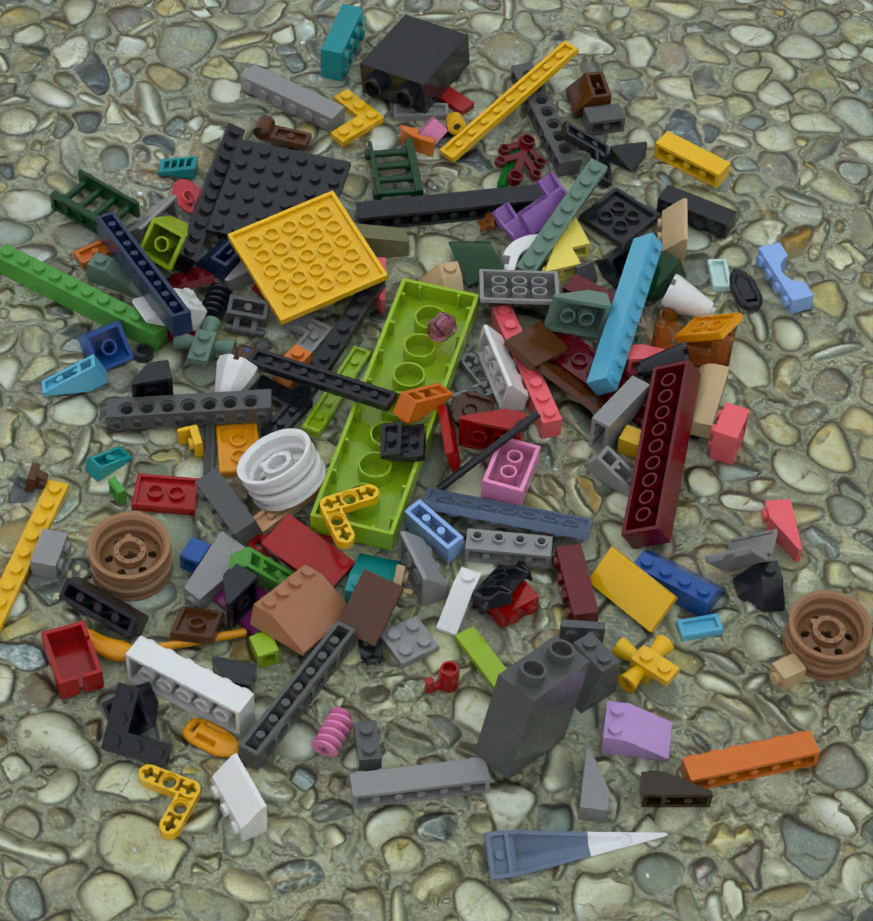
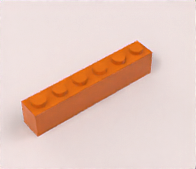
[680,730,820,789]

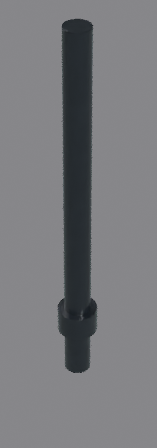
[436,410,541,490]

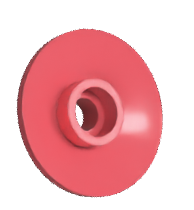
[172,179,200,214]

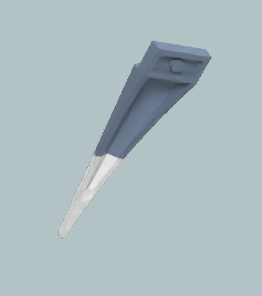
[484,830,667,881]

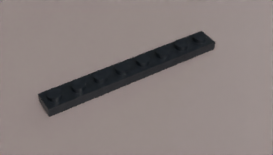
[293,281,386,400]
[248,348,398,412]

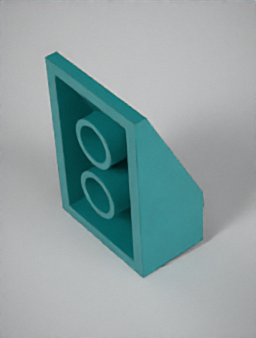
[344,553,402,603]

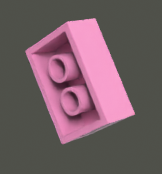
[481,439,541,505]

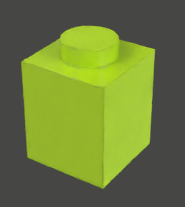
[249,632,280,669]

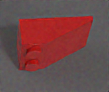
[458,409,526,451]

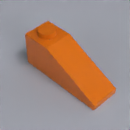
[393,383,453,424]

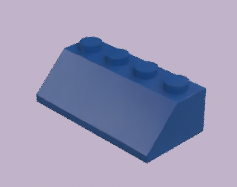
[634,550,726,616]

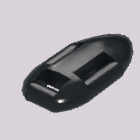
[729,268,763,310]

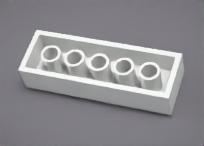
[125,636,255,738]

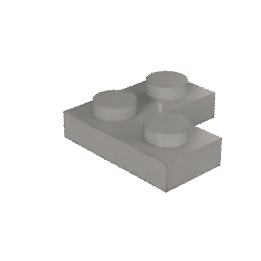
[289,315,333,357]

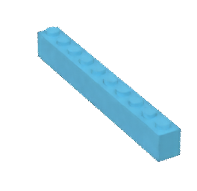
[586,233,663,396]

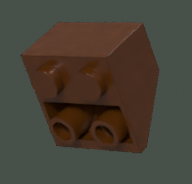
[566,71,612,116]

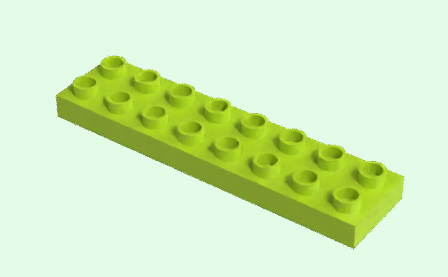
[310,278,479,551]

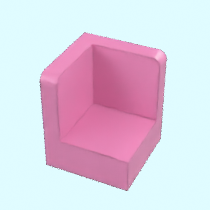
[419,116,448,145]

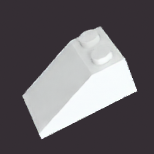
[132,288,207,331]

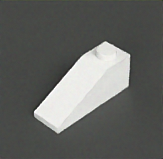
[436,567,482,637]

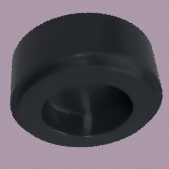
[133,343,154,363]

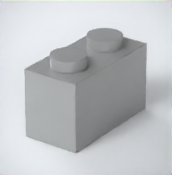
[30,529,72,579]

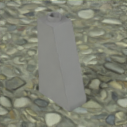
[589,376,650,451]
[184,531,246,609]

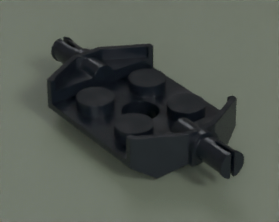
[472,560,532,615]

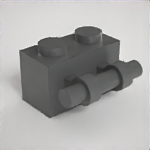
[224,294,270,338]

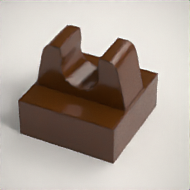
[25,462,49,493]

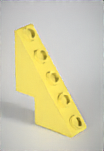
[542,217,590,282]

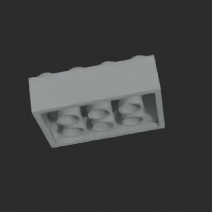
[478,269,560,305]

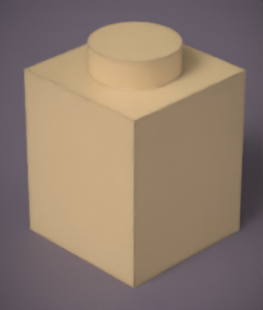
[769,653,806,692]

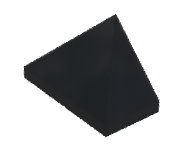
[609,141,647,173]

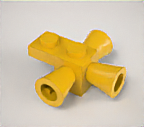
[612,634,680,693]

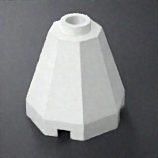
[215,354,260,392]

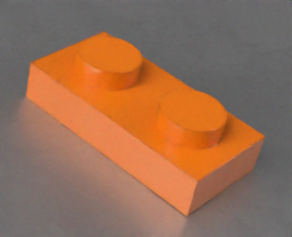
[73,240,113,269]

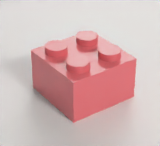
[707,402,750,465]

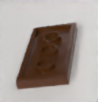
[537,363,606,414]

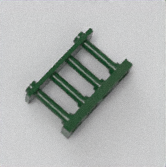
[364,138,424,200]
[50,169,140,235]

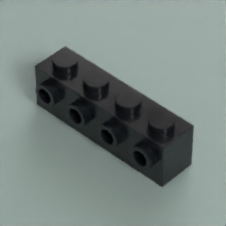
[59,577,150,639]

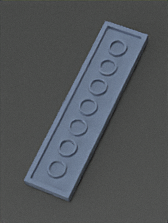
[421,487,593,541]

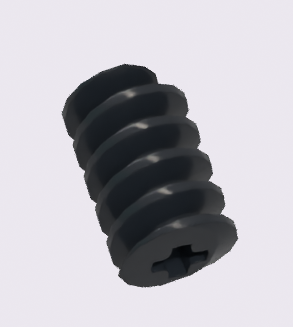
[202,283,233,321]

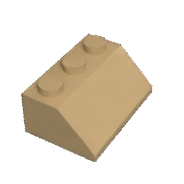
[657,198,688,267]

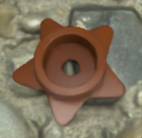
[477,212,498,232]

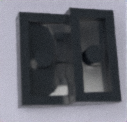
[380,421,426,462]

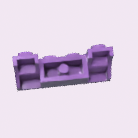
[491,172,568,243]

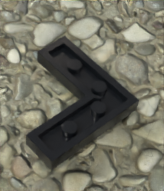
[561,121,612,188]
[251,375,313,437]
[101,682,173,767]

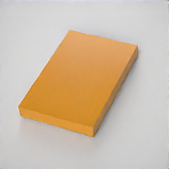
[674,312,744,343]
[216,423,259,477]

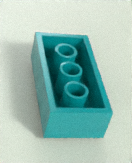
[321,4,366,82]

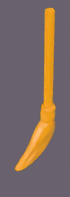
[87,628,247,662]

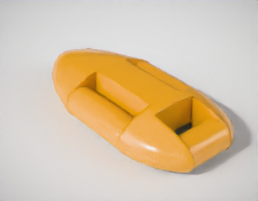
[182,718,240,758]

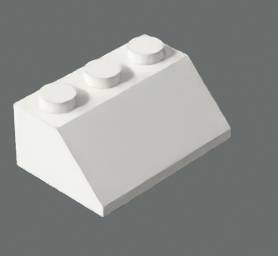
[210,753,267,842]

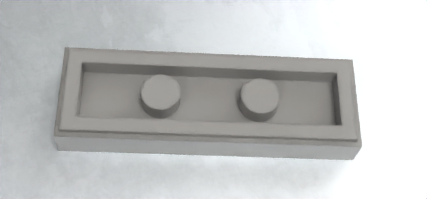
[393,103,449,121]

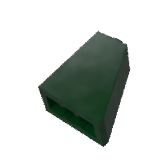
[646,250,686,304]

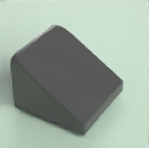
[575,260,597,283]

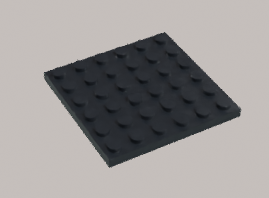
[206,139,351,238]

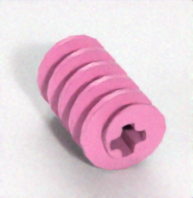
[311,707,354,758]

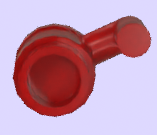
[425,661,460,694]

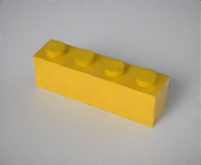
[654,131,731,189]

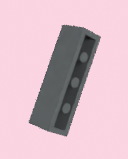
[195,468,262,545]

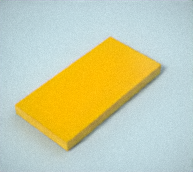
[590,546,678,633]

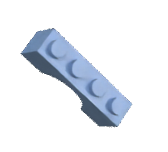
[756,242,814,314]

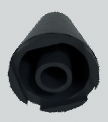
[637,342,691,381]

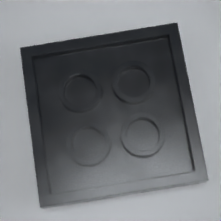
[579,187,660,247]

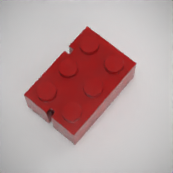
[41,620,104,699]

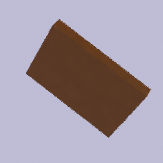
[503,322,569,371]
[339,569,404,647]

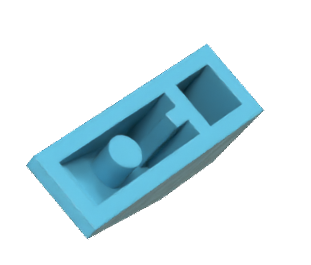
[41,354,108,396]

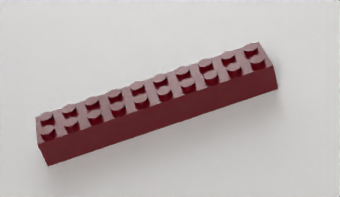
[621,360,701,549]

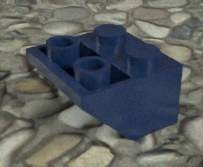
[195,238,241,282]

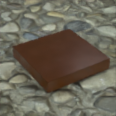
[170,606,225,645]

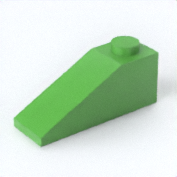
[229,547,293,589]

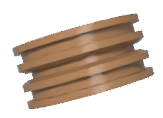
[88,512,173,601]
[782,590,872,681]

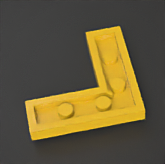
[330,89,384,147]

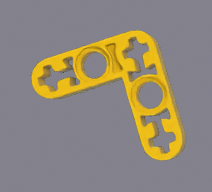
[320,484,379,550]
[138,764,201,840]

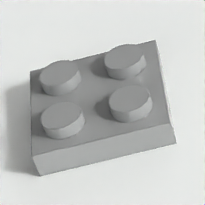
[380,615,439,669]

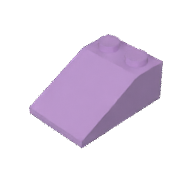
[601,701,672,762]

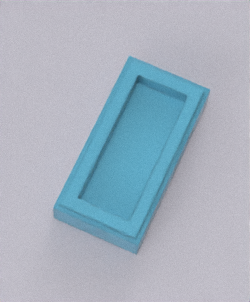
[675,613,724,642]

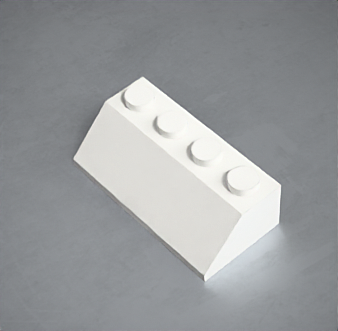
[476,325,529,411]

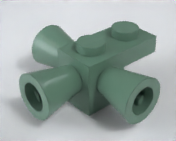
[173,316,237,367]

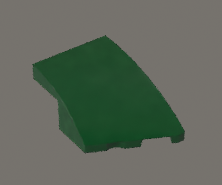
[448,241,503,288]

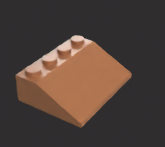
[250,564,347,656]

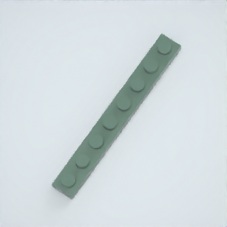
[515,158,608,271]

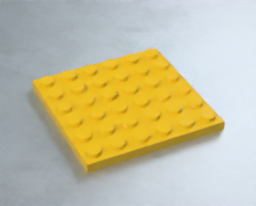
[227,190,388,325]

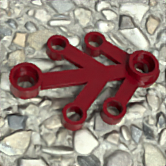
[494,134,546,186]

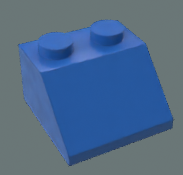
[77,321,134,370]

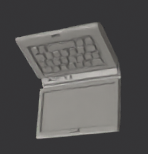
[705,529,777,571]

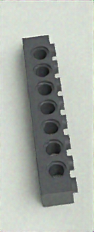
[510,62,583,177]
[105,389,273,431]
[238,620,356,771]

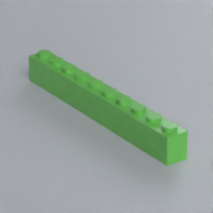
[0,244,168,352]

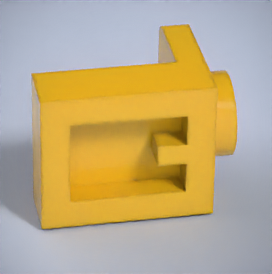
[177,425,204,458]

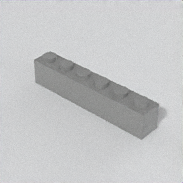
[241,64,345,132]
[349,757,490,809]

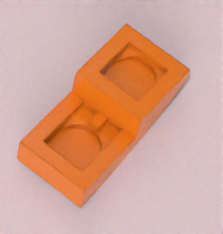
[400,125,435,157]

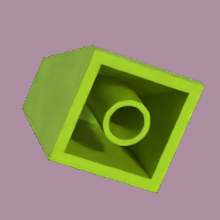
[140,215,188,271]

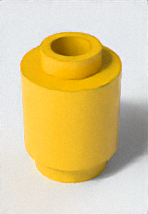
[445,112,466,135]

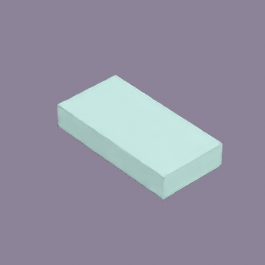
[707,259,731,292]

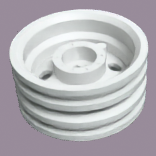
[237,428,326,512]

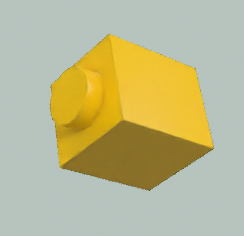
[617,425,641,459]

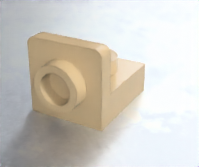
[393,564,415,598]

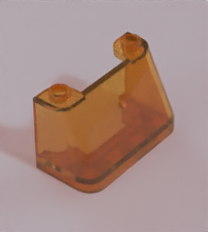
[651,306,738,368]

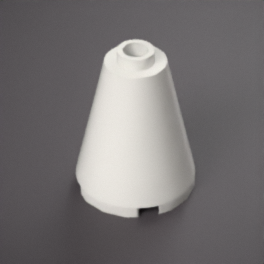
[659,274,716,318]

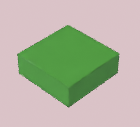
[108,476,127,506]

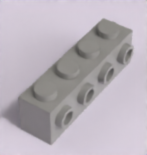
[464,528,553,570]

